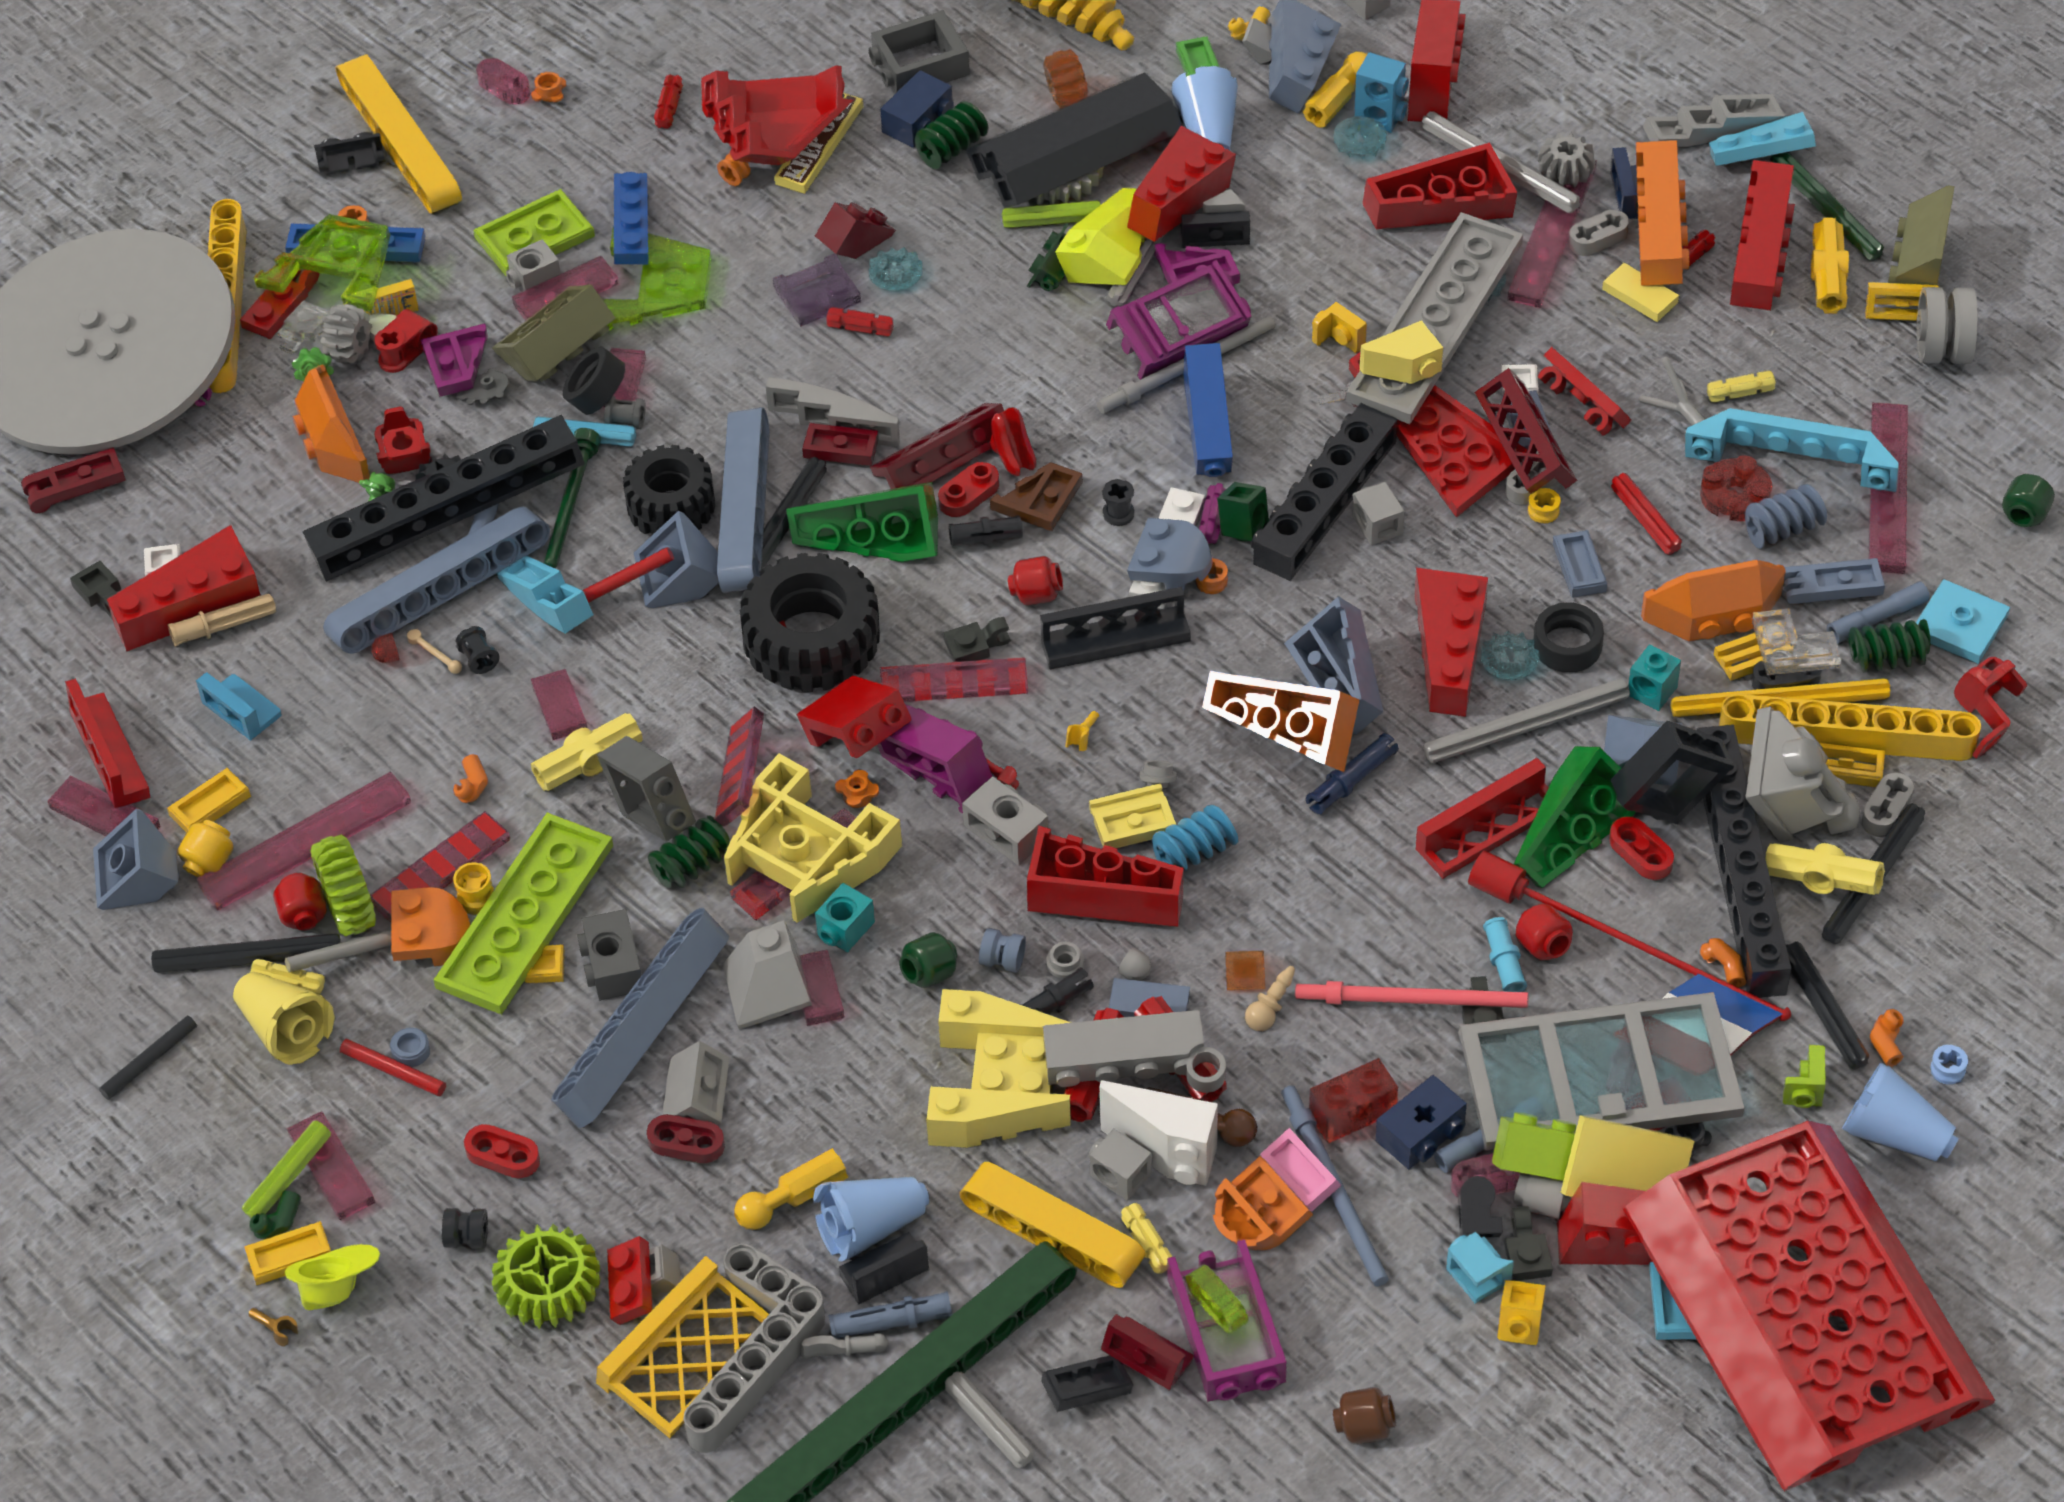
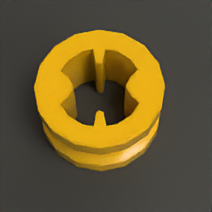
[1528,488,1561,523]

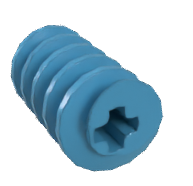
[1152,805,1239,872]

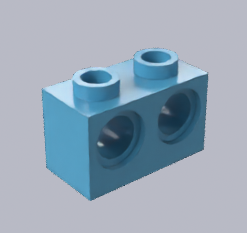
[1354,52,1409,133]

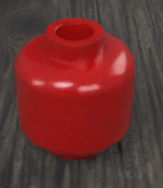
[1008,556,1063,606]
[273,873,327,931]
[1515,904,1573,961]

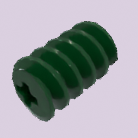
[915,102,989,169]
[1848,619,1931,673]
[648,815,730,888]

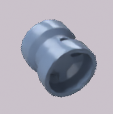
[979,928,1026,973]

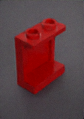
[796,675,912,758]

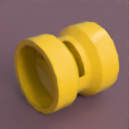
[453,862,494,915]

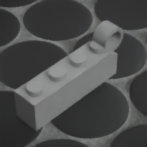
[1043,1010,1226,1093]

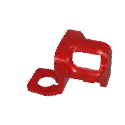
[374,406,431,474]
[1954,657,2027,759]

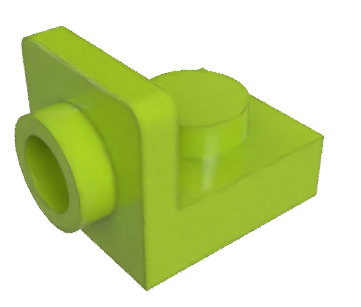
[1783,1045,1825,1108]

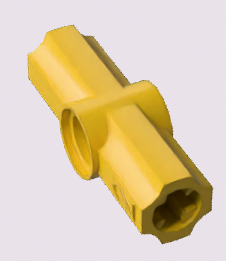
[1811,218,1849,314]

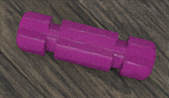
[1199,483,1226,545]

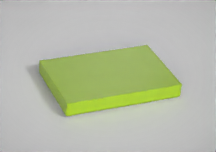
[473,189,595,276]

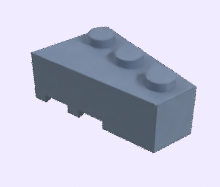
[1269,0,1341,114]
[1284,596,1383,735]

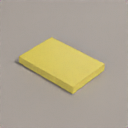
[1561,1115,1695,1197]

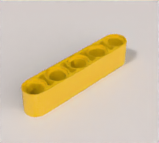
[959,1162,1146,1288]

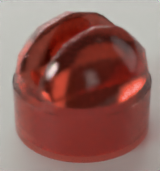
[371,632,400,664]

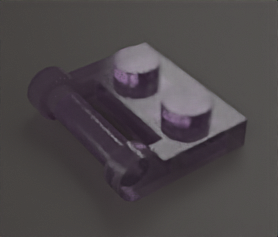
[772,253,861,327]

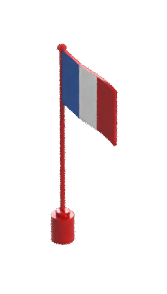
[1468,850,1791,1079]

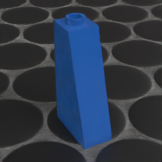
[1183,343,1233,477]

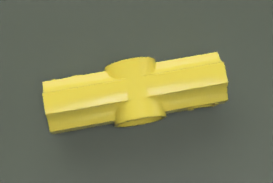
[531,713,643,791]
[1765,843,1885,895]

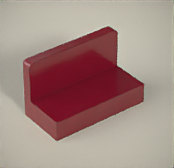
[1100,1314,1194,1391]

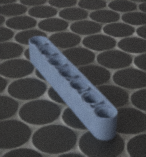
[717,407,769,593]
[323,507,550,654]
[551,908,729,1128]

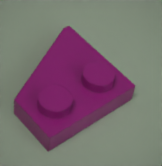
[1155,243,1240,299]
[421,323,488,397]

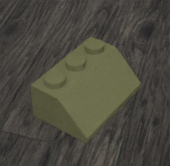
[1888,185,1955,297]
[492,285,615,382]

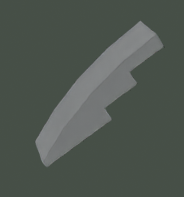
[1643,94,1785,148]
[766,377,900,447]

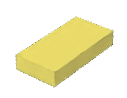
[1602,263,1679,322]

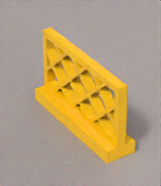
[596,1256,769,1438]

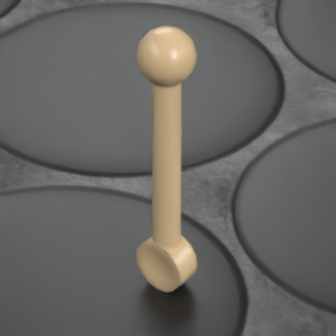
[407,629,462,674]

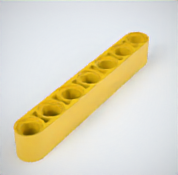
[335,54,462,214]
[208,199,247,393]
[1719,694,1981,761]

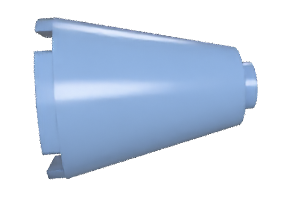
[1171,66,1238,151]
[1842,1063,1959,1161]
[813,1177,929,1262]

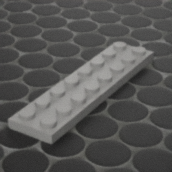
[1346,212,1524,424]

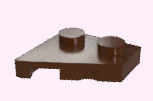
[990,462,1083,531]

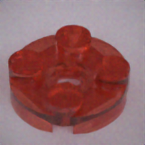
[1700,455,1773,522]

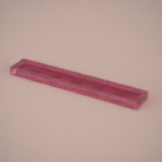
[1507,160,1597,308]
[1868,402,1908,574]
[197,771,411,911]

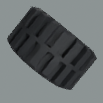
[623,445,715,535]

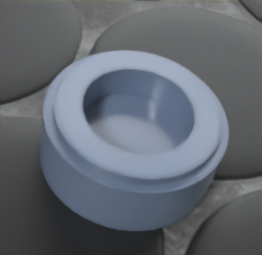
[390,1028,430,1067]

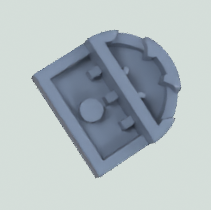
[1127,518,1212,591]

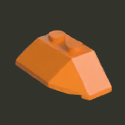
[292,364,370,483]
[1641,560,1786,641]

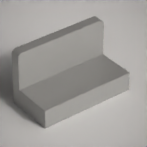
[662,1041,729,1125]

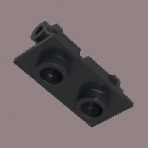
[314,132,385,175]

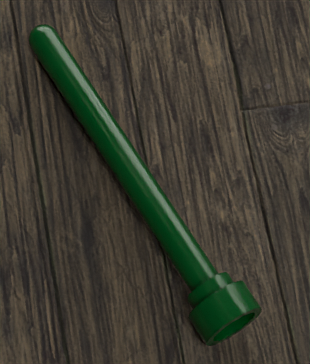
[544,428,601,569]

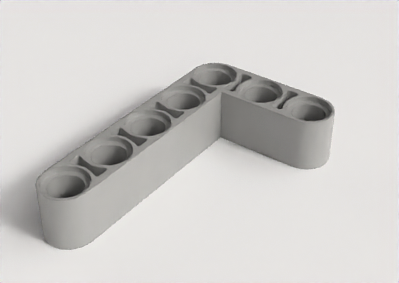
[684,1244,825,1453]

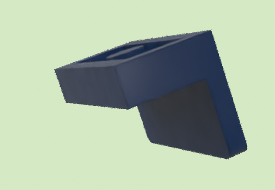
[1610,147,1638,219]

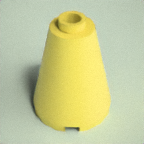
[233,972,335,1065]

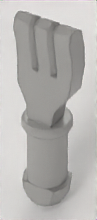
[801,1334,889,1359]

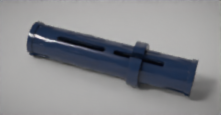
[1305,733,1399,815]

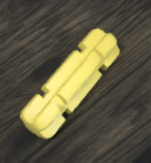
[1707,370,1776,403]
[250,959,325,994]
[1121,1203,1173,1274]

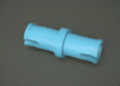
[1483,917,1527,992]

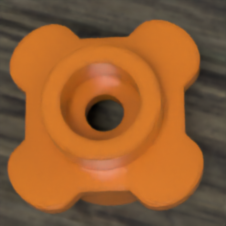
[531,72,567,102]
[835,770,879,808]

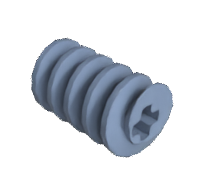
[1745,484,1827,549]

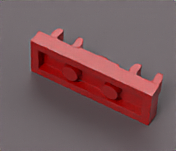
[1538,347,1632,436]

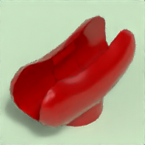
[990,407,1037,476]

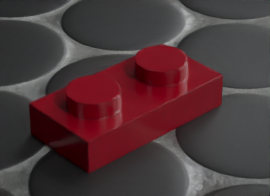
[802,423,879,466]

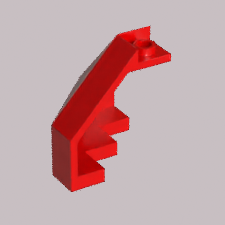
[701,65,853,166]

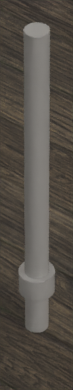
[1097,316,1275,414]

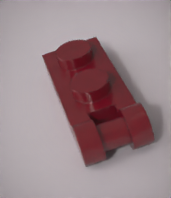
[21,447,126,514]

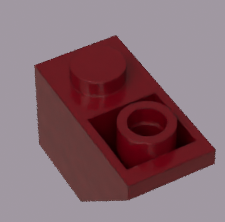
[815,202,896,259]

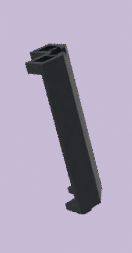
[966,73,1182,208]

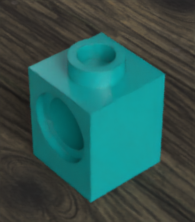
[1628,644,1681,711]
[815,883,875,953]

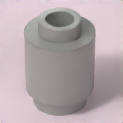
[1513,1173,1572,1219]

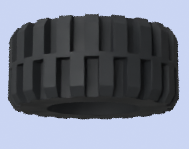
[740,553,880,692]

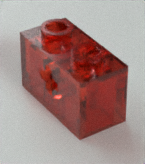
[1309,1058,1398,1143]

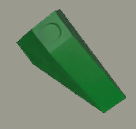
[786,482,938,562]
[1514,746,1636,888]

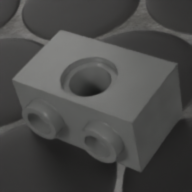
[577,909,641,1001]

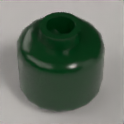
[2002,474,2055,527]
[899,932,957,988]

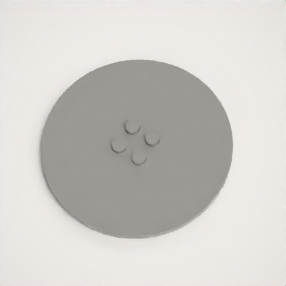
[0,229,235,454]

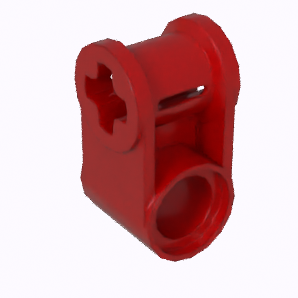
[374,309,438,373]

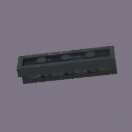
[1040,587,1191,670]

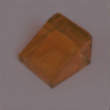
[1225,950,1265,991]

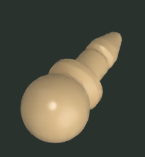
[1245,966,1295,1031]

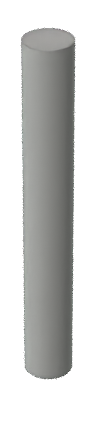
[285,930,391,973]

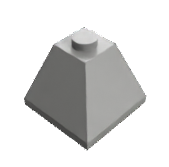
[723,920,812,1030]

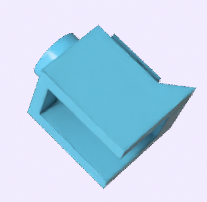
[1446,1232,1514,1304]

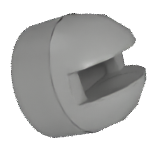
[1118,947,1151,981]

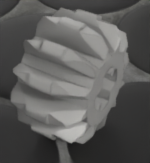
[1538,132,1595,188]
[320,304,372,364]

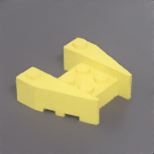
[724,753,902,923]
[926,989,1071,1148]

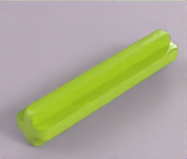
[1002,200,1101,228]
[242,1120,331,1218]

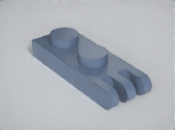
[1783,558,1885,604]

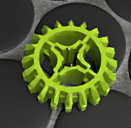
[310,834,376,937]
[492,1223,601,1329]

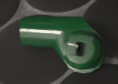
[249,1191,301,1240]

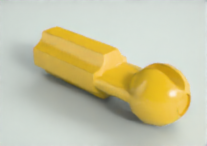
[1302,51,1367,127]
[734,1148,849,1230]

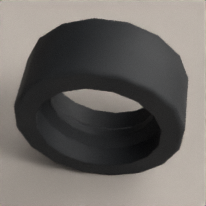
[562,346,626,415]
[1533,602,1604,672]

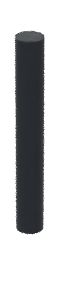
[99,1015,197,1100]

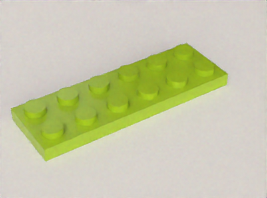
[433,812,614,1015]

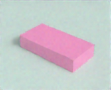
[1260,1128,1341,1212]

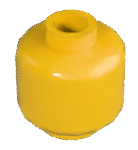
[177,820,234,878]

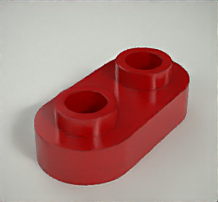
[938,462,999,517]
[1609,817,1674,880]
[464,1124,540,1178]

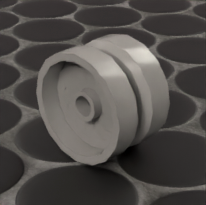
[1916,287,1978,364]

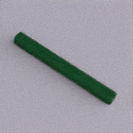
[1770,152,1884,261]

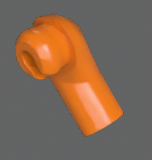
[453,754,488,803]
[1700,938,1746,988]
[1870,1009,1904,1067]

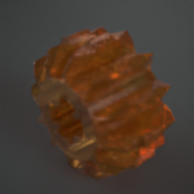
[1043,49,1088,108]

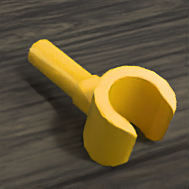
[1065,711,1099,751]

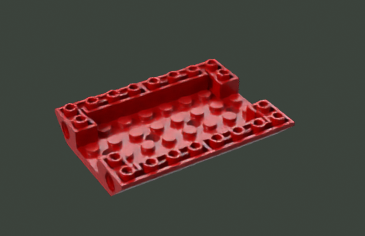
[1623,1121,1996,1491]

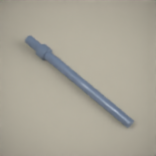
[1281,1086,1389,1286]

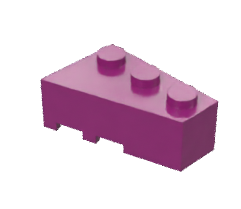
[877,704,992,814]

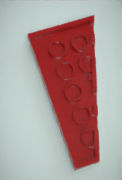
[1349,352,1527,518]

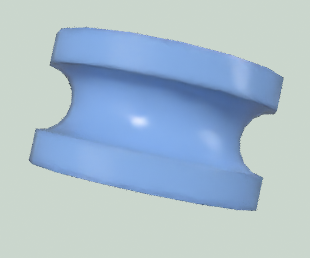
[1930,1045,1968,1084]

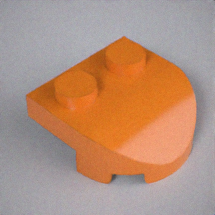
[391,887,470,967]
[1213,1155,1314,1251]

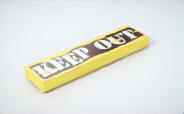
[774,93,863,194]

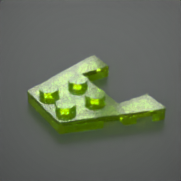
[253,214,391,312]
[602,225,712,330]

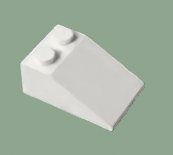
[1099,1080,1218,1186]

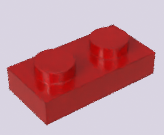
[607,1236,652,1325]

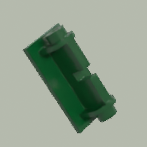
[1027,223,1069,291]

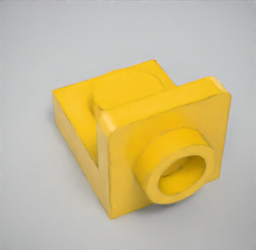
[1312,302,1367,354]
[1497,1280,1546,1345]

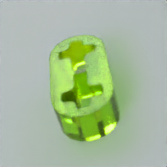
[1185,1264,1249,1334]

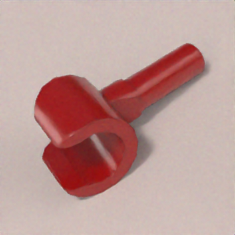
[986,758,1019,789]

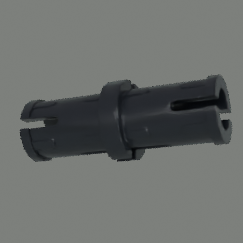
[948,515,1023,547]
[1022,967,1094,1015]

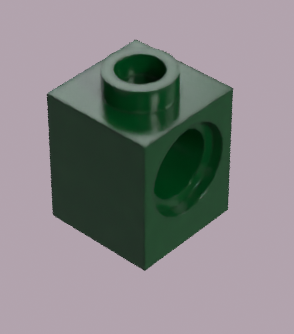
[1217,482,1269,542]

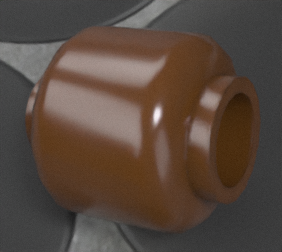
[1333,1387,1396,1445]

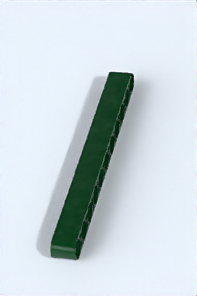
[726,1241,1077,1502]

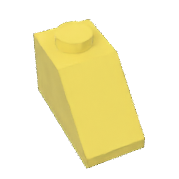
[1360,320,1443,384]

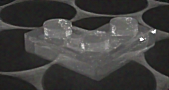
[1752,609,1841,675]

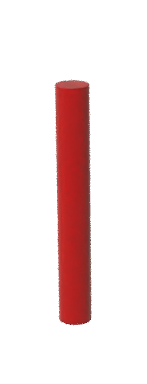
[582,547,674,603]
[340,1039,446,1097]

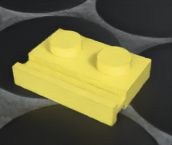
[1089,783,1176,848]

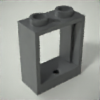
[868,10,970,94]
[597,736,696,842]

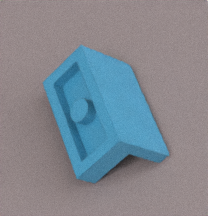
[196,672,282,741]

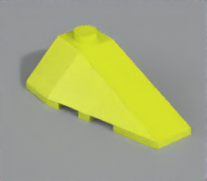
[1055,188,1145,285]

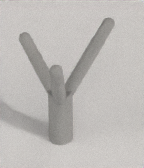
[1639,357,1705,426]

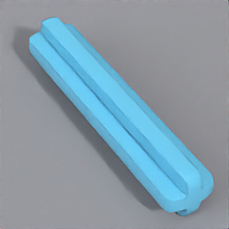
[533,417,636,447]

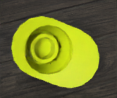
[285,1244,380,1311]

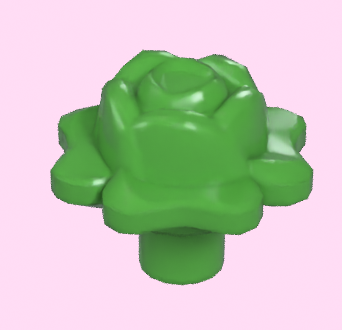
[292,347,334,382]
[359,472,395,501]

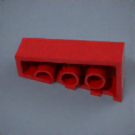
[1407,0,1466,122]
[1127,126,1236,242]
[1363,142,1518,229]
[1730,160,1795,311]
[107,525,261,652]
[1415,567,1488,717]
[1027,826,1184,927]
[1557,1182,1652,1265]

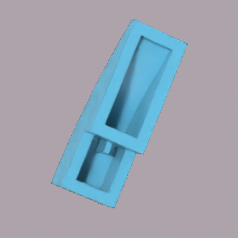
[496,556,594,634]

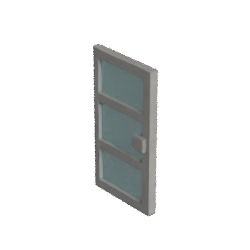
[1458,992,1745,1150]

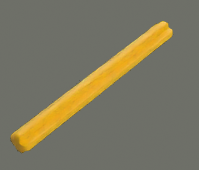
[1670,679,1890,717]

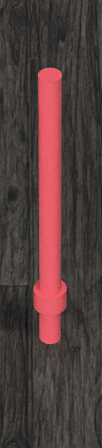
[1295,981,1529,1008]

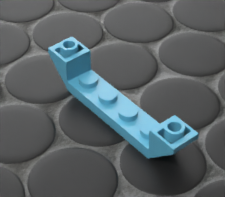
[1685,408,1899,492]

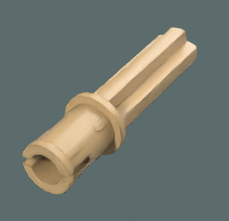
[168,594,276,646]

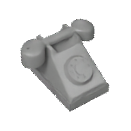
[1746,706,1860,842]

